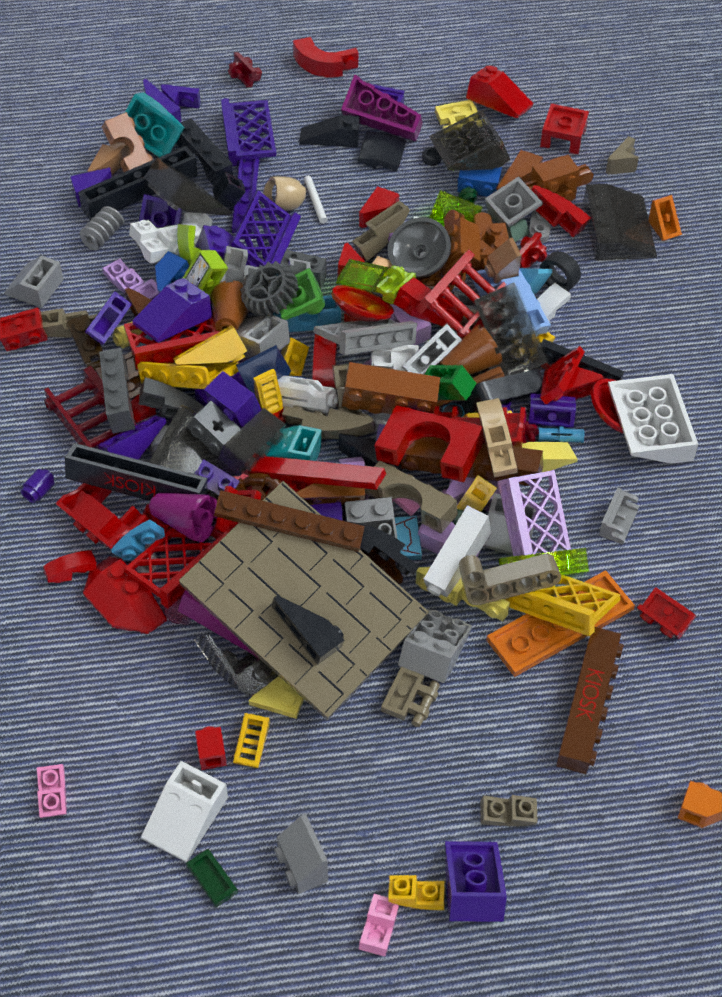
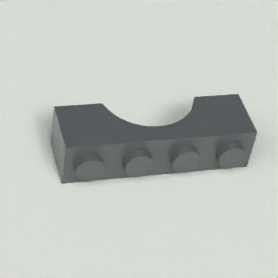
[99,347,135,434]

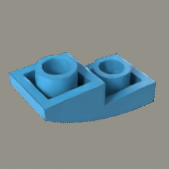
[111,520,165,562]

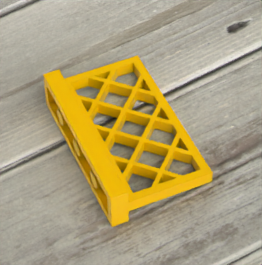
[505,574,620,636]

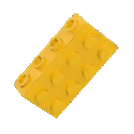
[138,362,239,389]

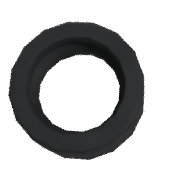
[540,251,581,292]

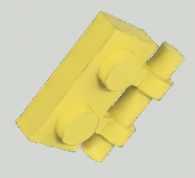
[435,100,482,135]

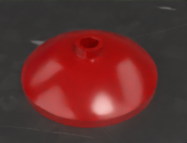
[331,285,394,322]
[591,379,624,434]

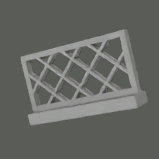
[314,319,417,355]

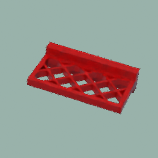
[124,318,220,370]
[124,528,228,609]

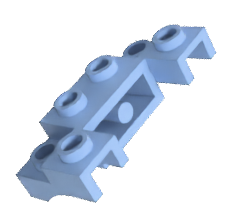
[471,269,551,346]

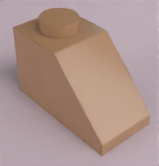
[485,237,521,284]

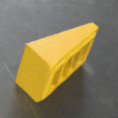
[254,369,283,417]
[233,713,270,768]

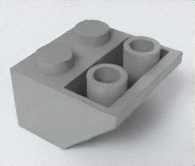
[5,256,64,308]
[483,493,536,556]
[344,497,398,539]

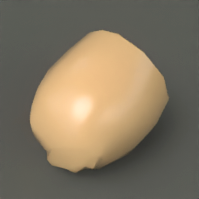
[263,176,306,211]

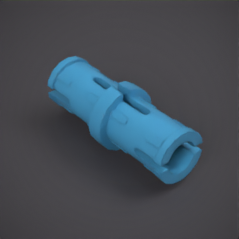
[538,426,584,443]

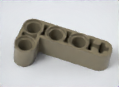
[459,554,561,605]

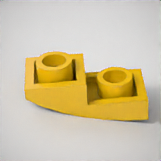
[388,875,445,910]

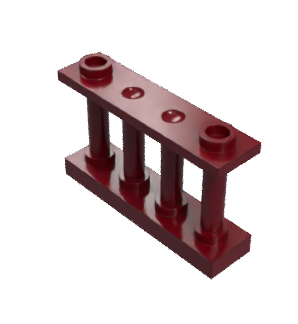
[44,366,136,448]

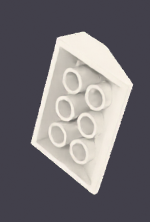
[608,374,698,464]

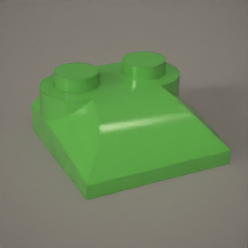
[280,268,325,320]

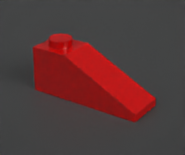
[393,277,464,330]

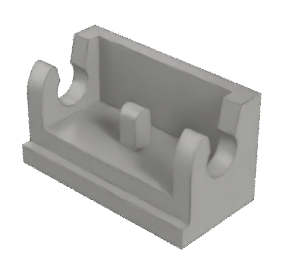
[599,487,639,544]

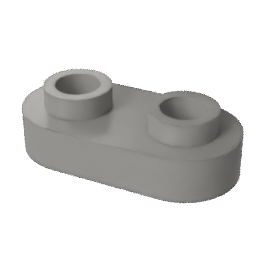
[529,210,551,243]

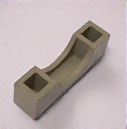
[365,461,458,534]

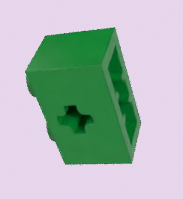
[424,365,476,401]

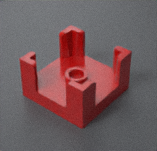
[540,104,589,155]

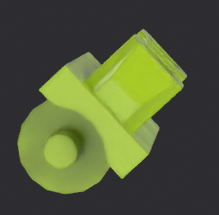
[376,266,416,304]

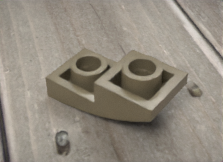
[480,795,538,826]

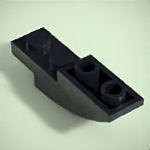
[346,521,419,576]

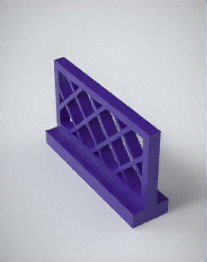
[221,98,277,166]
[230,190,301,267]

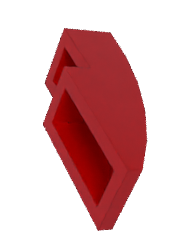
[531,185,591,238]

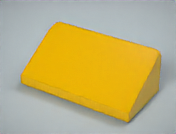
[281,337,309,376]

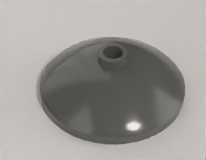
[388,218,451,278]

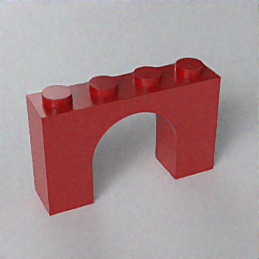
[375,405,484,483]

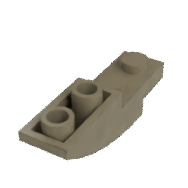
[282,406,376,439]

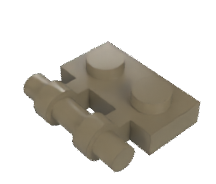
[381,667,440,727]

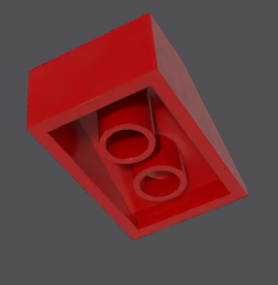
[466,66,534,118]

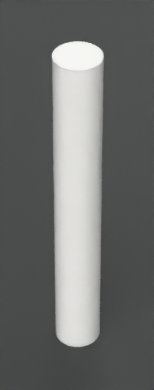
[304,176,327,223]

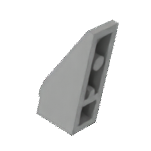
[402,324,462,374]

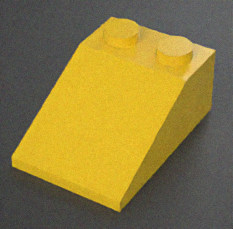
[174,325,247,365]

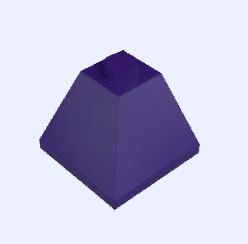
[139,194,184,229]

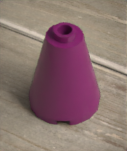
[149,493,217,542]

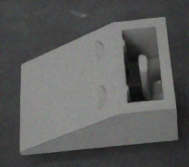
[236,315,290,359]
[398,609,472,683]

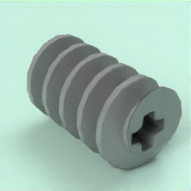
[80,207,125,251]

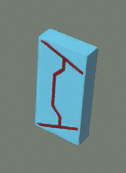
[394,516,422,560]

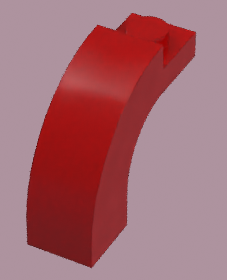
[293,37,358,77]
[312,334,337,388]

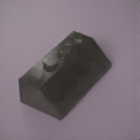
[474,282,551,376]

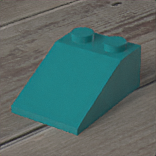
[124,92,185,157]

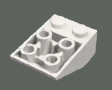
[141,761,228,862]

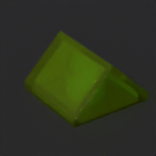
[336,259,388,292]

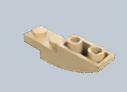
[476,398,518,477]

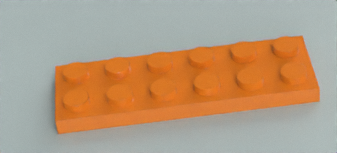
[486,570,635,677]

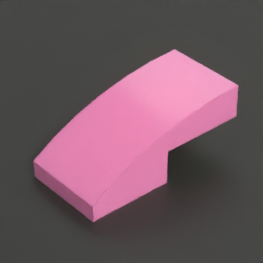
[359,894,399,956]

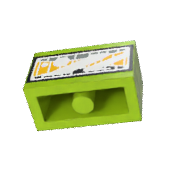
[182,250,228,297]

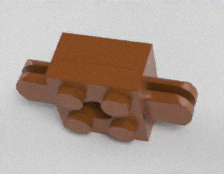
[525,154,593,201]
[441,210,481,281]
[472,212,509,271]

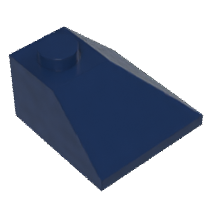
[236,345,291,394]

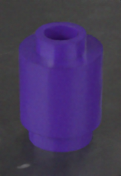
[21,469,55,503]

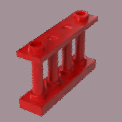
[415,249,507,339]

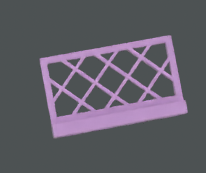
[498,470,574,566]

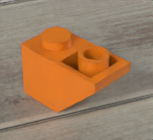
[677,781,722,828]

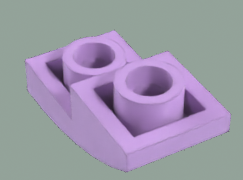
[103,259,144,293]

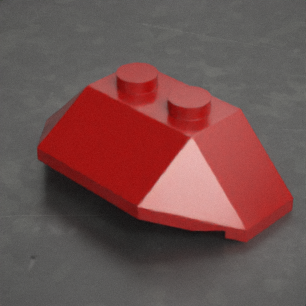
[83,556,167,635]

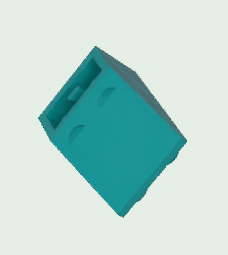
[242,425,322,467]

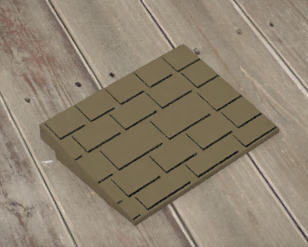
[179,481,429,721]

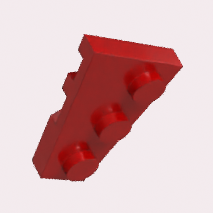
[540,346,585,404]

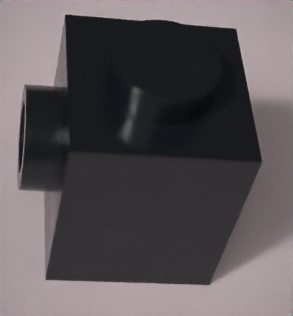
[212,172,246,210]

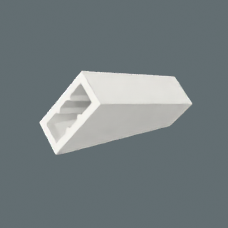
[424,506,492,597]

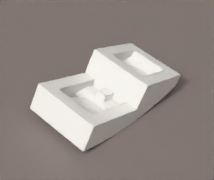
[537,283,571,321]

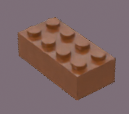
[341,362,440,414]

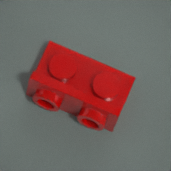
[0,307,48,351]

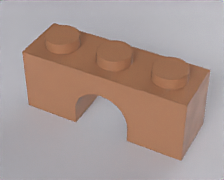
[101,112,153,172]

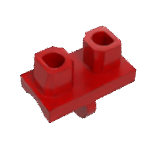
[519,232,547,268]

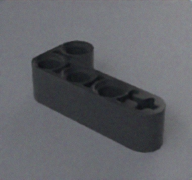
[460,369,543,414]

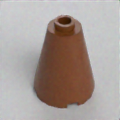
[210,280,250,331]
[439,325,502,374]

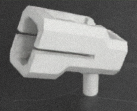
[278,375,338,416]

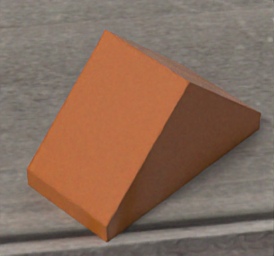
[648,195,682,241]

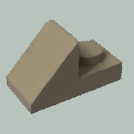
[606,136,639,175]

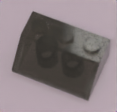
[215,408,286,476]

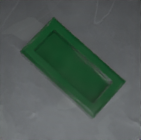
[186,848,238,908]

